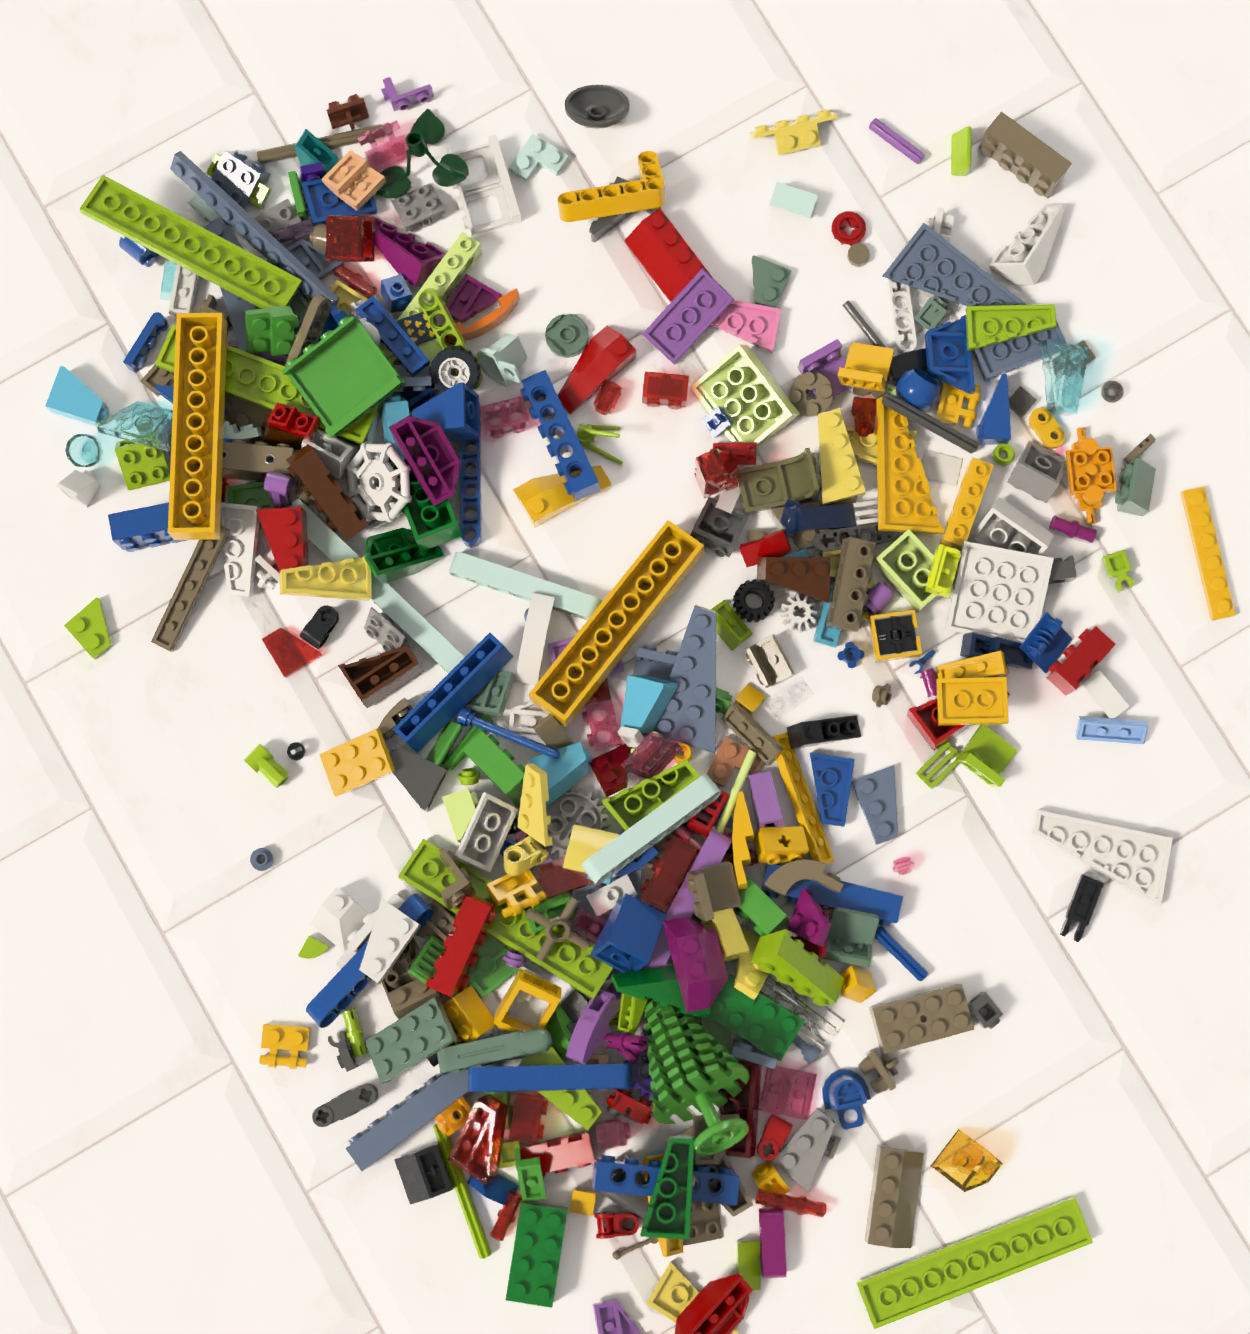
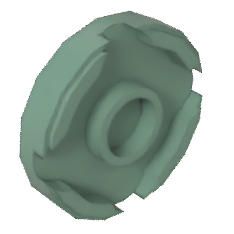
[545,314,589,358]

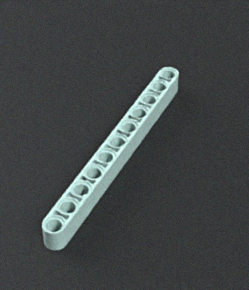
[289,498,464,673]

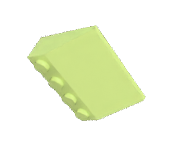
[690,344,800,447]

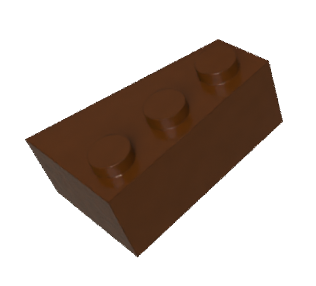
[757,557,831,603]

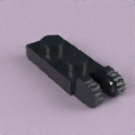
[1060,874,1104,942]

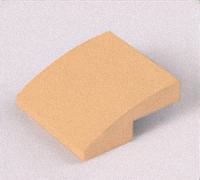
[322,150,386,211]

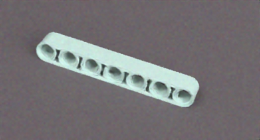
[448,551,602,621]
[581,774,721,885]

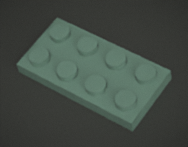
[364,997,457,1084]

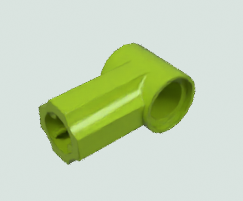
[243,743,290,789]

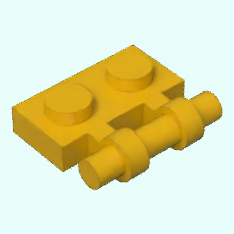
[935,382,982,429]
[486,869,546,918]
[259,1024,311,1069]

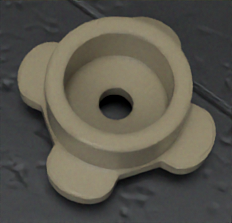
[872,684,892,708]

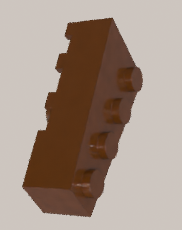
[286,444,368,541]

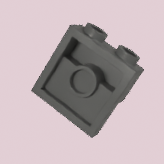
[690,497,749,558]

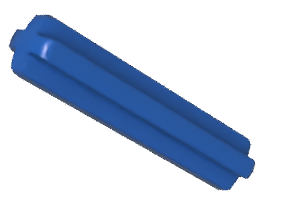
[875,926,928,981]

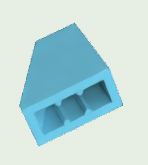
[45,365,109,428]
[381,394,410,460]
[620,674,678,734]
[528,742,592,807]

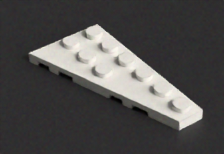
[1032,810,1173,906]

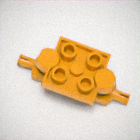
[1065,427,1117,524]

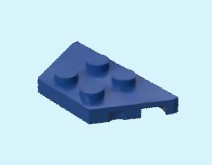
[924,315,975,394]

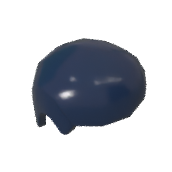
[781,499,804,536]

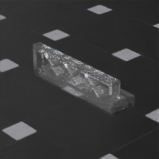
[760,973,846,1049]

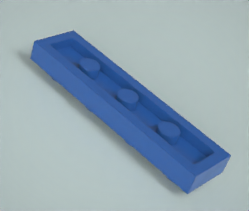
[356,296,430,377]

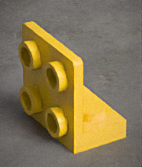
[838,342,894,392]

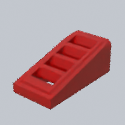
[687,789,730,837]

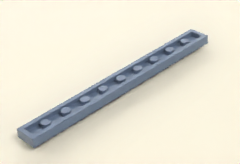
[170,150,340,306]

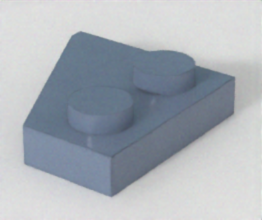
[731,1038,777,1069]

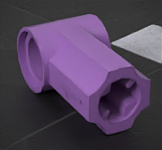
[264,471,292,508]

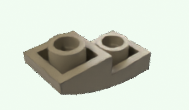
[377,697,412,741]
[533,713,574,750]

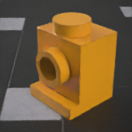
[434,1096,476,1137]

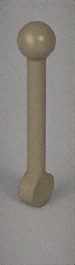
[612,1237,658,1260]

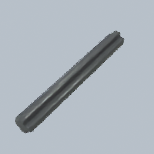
[881,393,979,453]

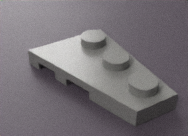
[772,1106,836,1193]

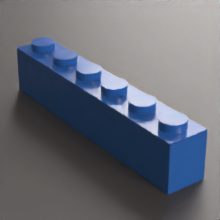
[393,632,514,753]
[761,863,903,927]

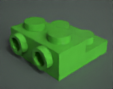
[245,306,299,356]

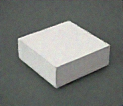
[618,726,649,750]

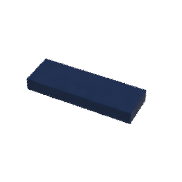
[796,504,856,531]

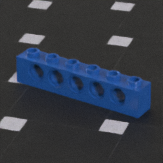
[520,370,600,501]
[592,1155,740,1205]

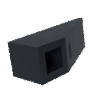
[786,715,861,750]

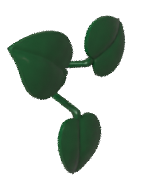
[375,108,469,199]

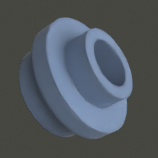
[250,848,274,871]

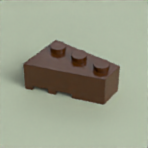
[338,646,424,709]

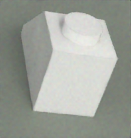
[56,469,101,507]

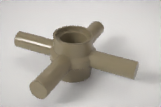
[525,897,590,962]

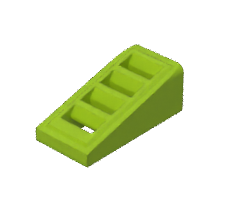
[617,993,648,1035]

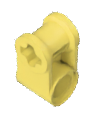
[504,836,549,876]

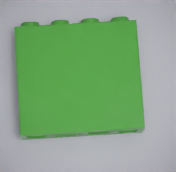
[281,316,406,438]

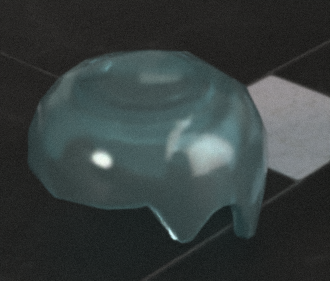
[65,434,103,467]

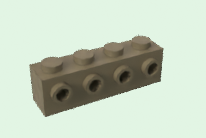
[825,537,877,633]

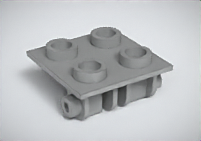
[391,183,446,232]
[254,198,310,248]
[363,607,409,651]

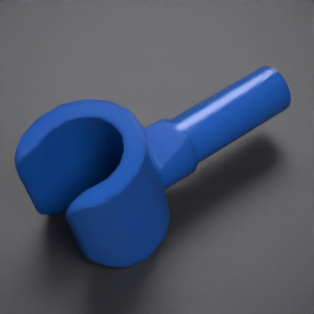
[909,649,936,674]

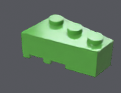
[462,731,525,808]

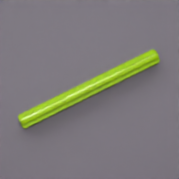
[433,1124,491,1259]

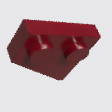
[589,744,631,797]

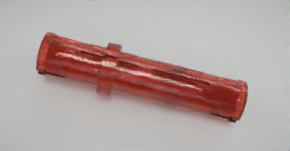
[755,1189,827,1218]

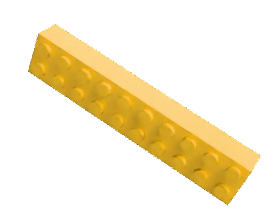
[168,313,228,540]
[528,520,704,728]

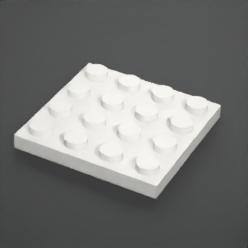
[945,541,1054,643]

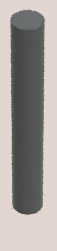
[842,300,887,348]

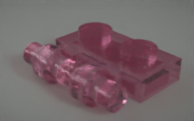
[357,120,412,171]

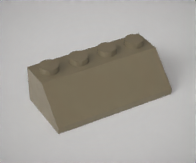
[864,1145,924,1248]

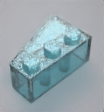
[1039,339,1090,416]

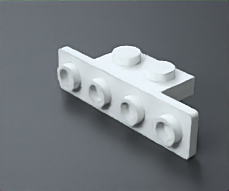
[335,893,405,969]

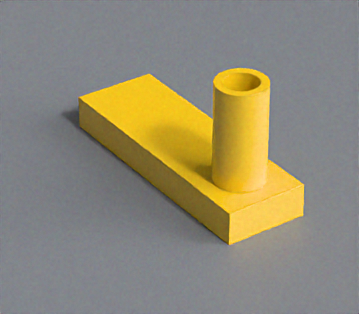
[936,651,1009,679]

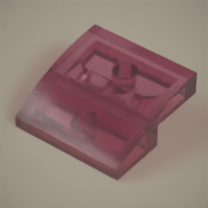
[621,732,683,779]
[759,1065,817,1120]

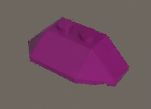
[389,416,461,506]
[663,916,728,1013]

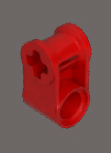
[756,1113,793,1161]
[594,1211,640,1239]

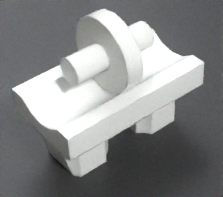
[916,207,955,243]
[254,551,280,590]

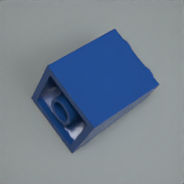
[412,382,480,441]
[590,893,666,972]

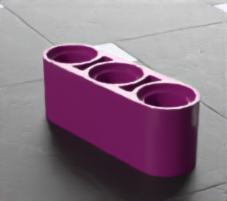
[759,1207,787,1279]

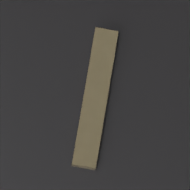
[151,525,231,652]

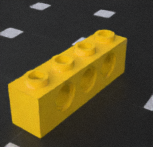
[939,457,994,551]

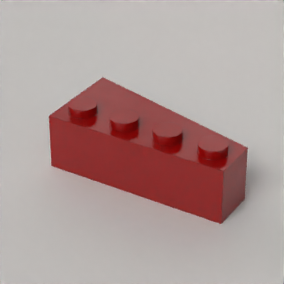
[425,894,497,997]

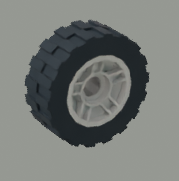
[429,346,481,393]

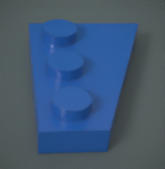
[810,752,855,827]

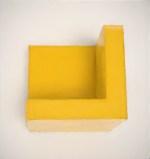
[840,965,877,1003]

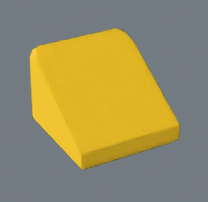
[734,683,766,714]
[569,1188,597,1216]

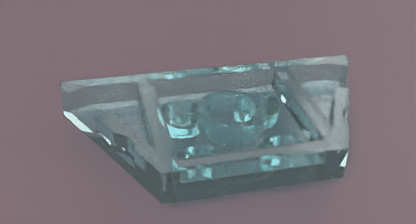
[96,401,173,451]

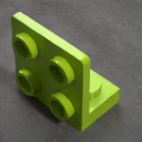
[114,431,170,490]
[956,725,1017,788]

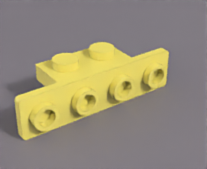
[749,109,837,155]

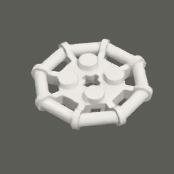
[346,441,412,523]

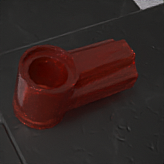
[851,396,877,437]

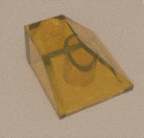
[931,1128,1003,1193]

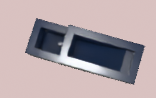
[960,633,1033,669]

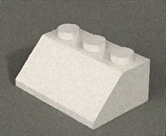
[968,497,1055,555]
[455,792,519,872]

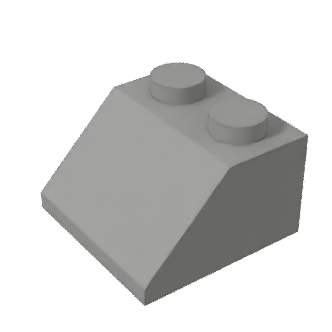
[1007,441,1067,503]

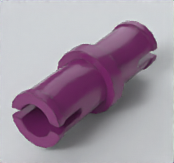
[1049,515,1097,543]
[604,1032,649,1051]

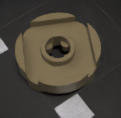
[789,372,834,417]

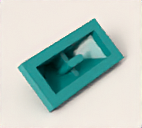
[294,129,339,175]

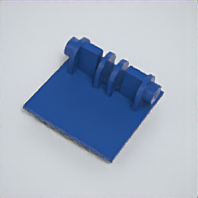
[1020,612,1073,674]

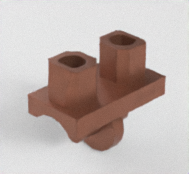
[326,94,369,130]

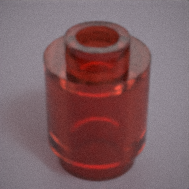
[593,381,622,415]

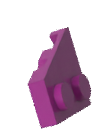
[446,274,502,323]

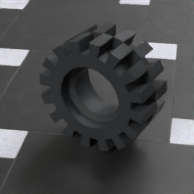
[733,579,775,623]

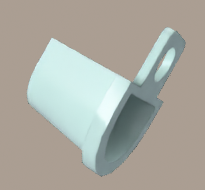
[476,334,528,387]

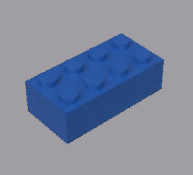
[108,502,184,552]

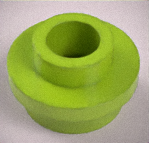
[992,443,1015,466]
[457,768,481,786]

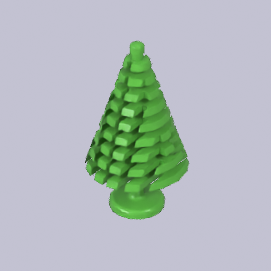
[644,997,750,1156]

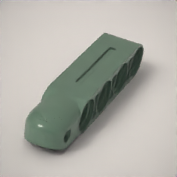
[437,1028,552,1075]

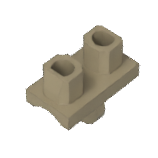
[857,1050,899,1094]

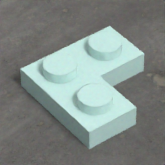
[508,133,569,182]

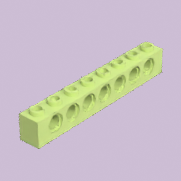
[380,231,482,365]

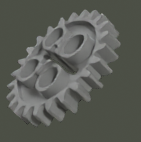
[543,786,609,860]

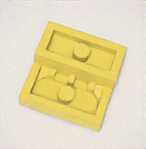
[563,824,619,879]

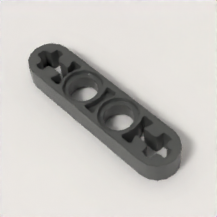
[813,523,898,552]

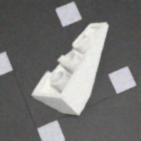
[989,204,1065,285]

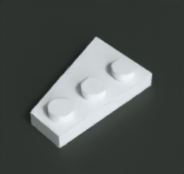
[360,899,421,984]

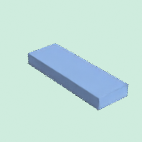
[1075,716,1148,745]

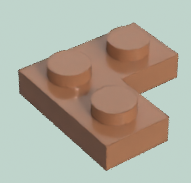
[707,736,763,787]

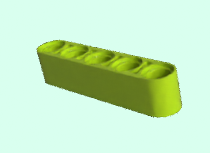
[418,288,483,390]

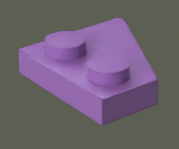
[592,1299,641,1334]

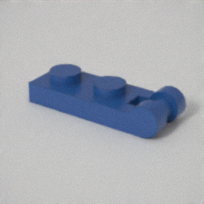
[123,312,169,373]

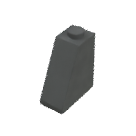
[389,745,448,812]

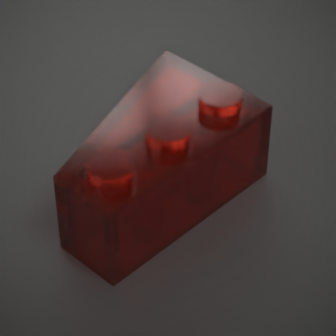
[640,835,698,912]

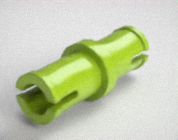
[342,1008,368,1058]

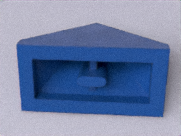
[400,386,435,414]
[467,1162,519,1207]

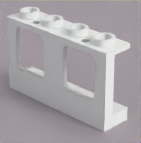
[446,134,522,236]

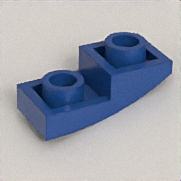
[615,845,660,877]

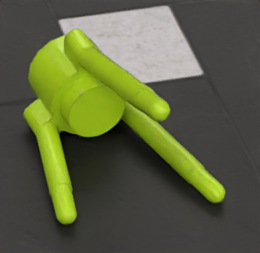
[577,423,623,465]

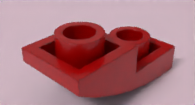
[267,403,321,440]
[739,530,792,567]

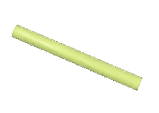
[715,750,757,834]

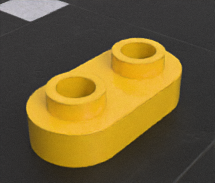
[1028,408,1065,449]

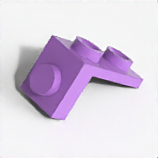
[381,77,434,111]

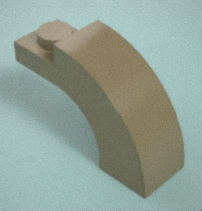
[763,860,844,896]

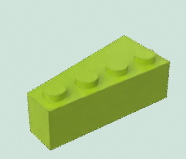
[601,760,701,831]

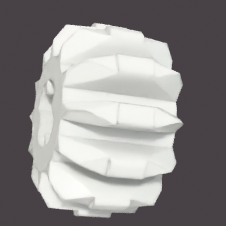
[779,594,818,633]

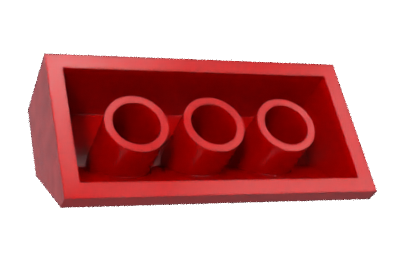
[624,208,711,302]

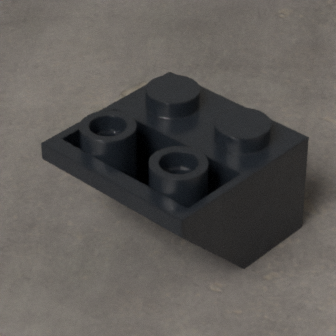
[394,1143,454,1205]

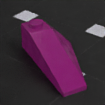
[357,216,446,287]

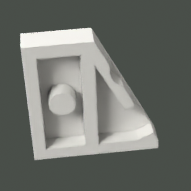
[508,701,549,735]

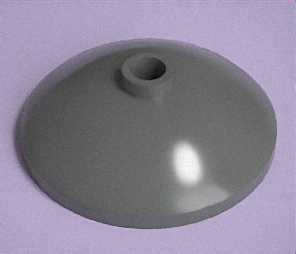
[564,85,630,129]

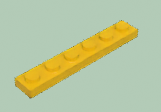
[1180,487,1236,621]
[772,733,835,864]

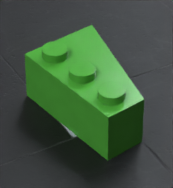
[734,873,790,937]

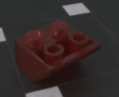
[325,215,375,262]

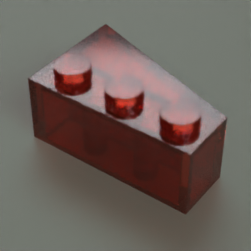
[694,448,743,499]
[448,1093,508,1185]

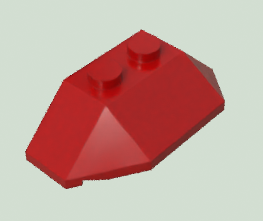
[674,1273,753,1334]

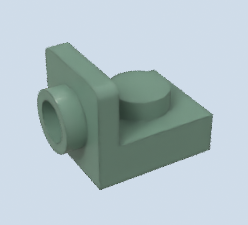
[914,296,949,330]

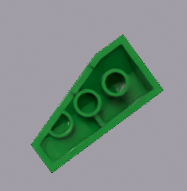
[611,966,711,1018]

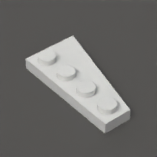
[221,502,261,597]

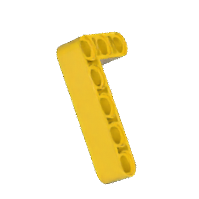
[557,151,666,222]

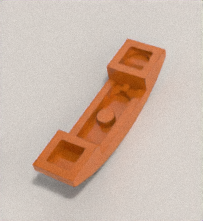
[445,288,520,343]

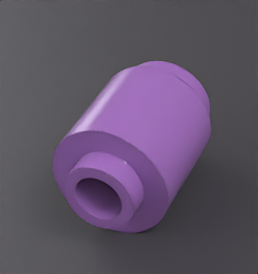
[864,582,895,615]

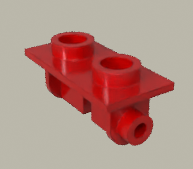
[710,443,757,465]
[606,1089,653,1124]

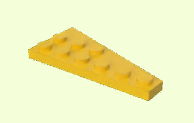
[876,397,944,534]

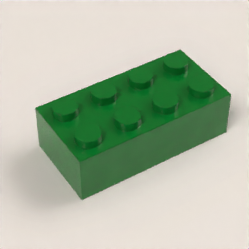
[390,460,463,552]
[709,972,805,1061]
[505,1200,568,1308]

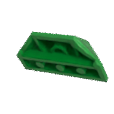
[364,528,445,584]

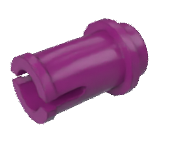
[920,668,937,698]

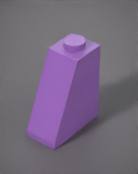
[748,771,783,830]

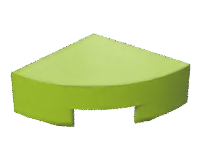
[298,935,330,959]

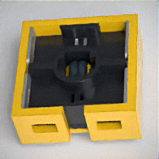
[868,610,922,663]

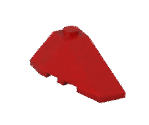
[558,325,637,415]

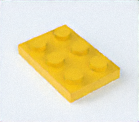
[936,677,1009,725]
[319,729,395,797]

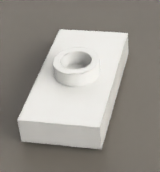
[586,874,638,917]

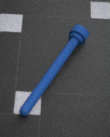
[457,707,560,759]

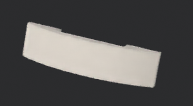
[515,593,555,685]

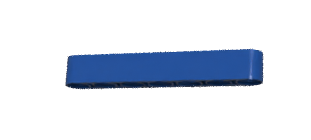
[460,402,482,548]
[305,894,434,1028]
[469,1064,633,1092]

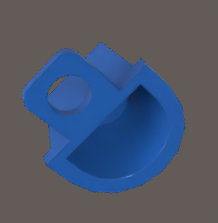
[822,1070,871,1130]

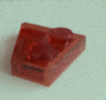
[262,628,323,678]

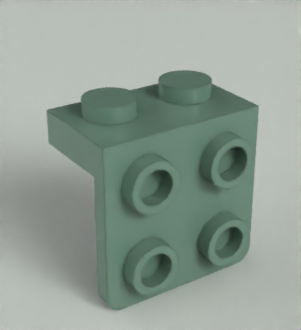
[824,907,879,968]

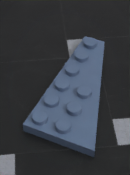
[653,605,717,754]

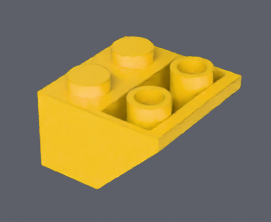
[443,985,496,1047]

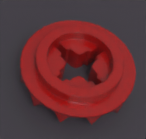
[831,211,866,246]

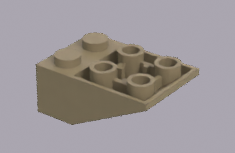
[382,937,444,1020]

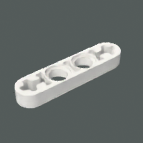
[887,279,917,354]

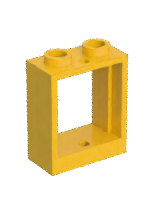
[493,968,562,1033]

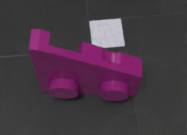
[787,888,831,947]

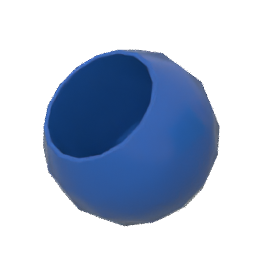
[896,368,940,411]

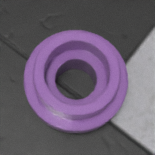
[503,950,526,968]

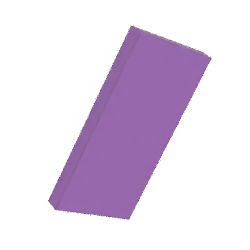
[642,268,735,364]

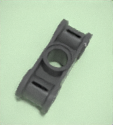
[312,1083,379,1127]

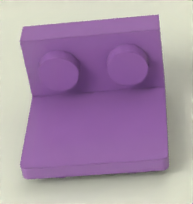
[797,339,851,398]

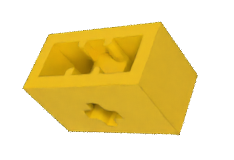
[754,826,809,865]

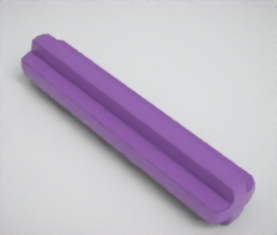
[869,118,925,164]

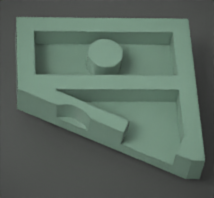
[751,255,792,308]
[464,670,516,717]

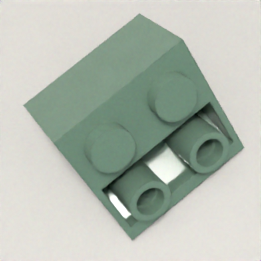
[1115,458,1156,517]

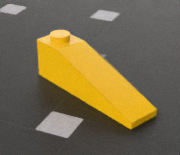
[512,465,612,528]

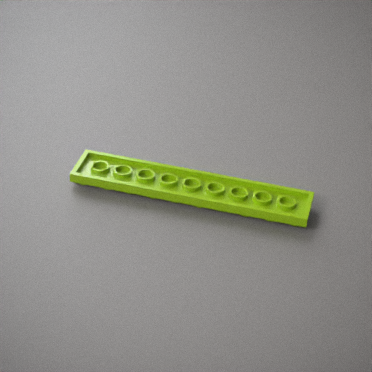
[80,175,302,309]
[155,324,380,444]
[398,838,613,1000]
[856,1196,1093,1329]

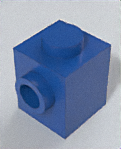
[381,274,412,313]

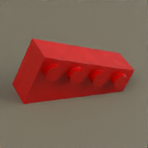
[907,676,1010,751]

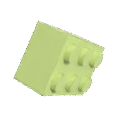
[872,529,955,613]

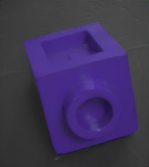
[300,162,324,184]

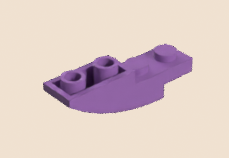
[566,982,622,1065]

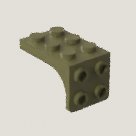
[736,448,822,514]

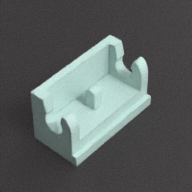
[769,181,818,219]

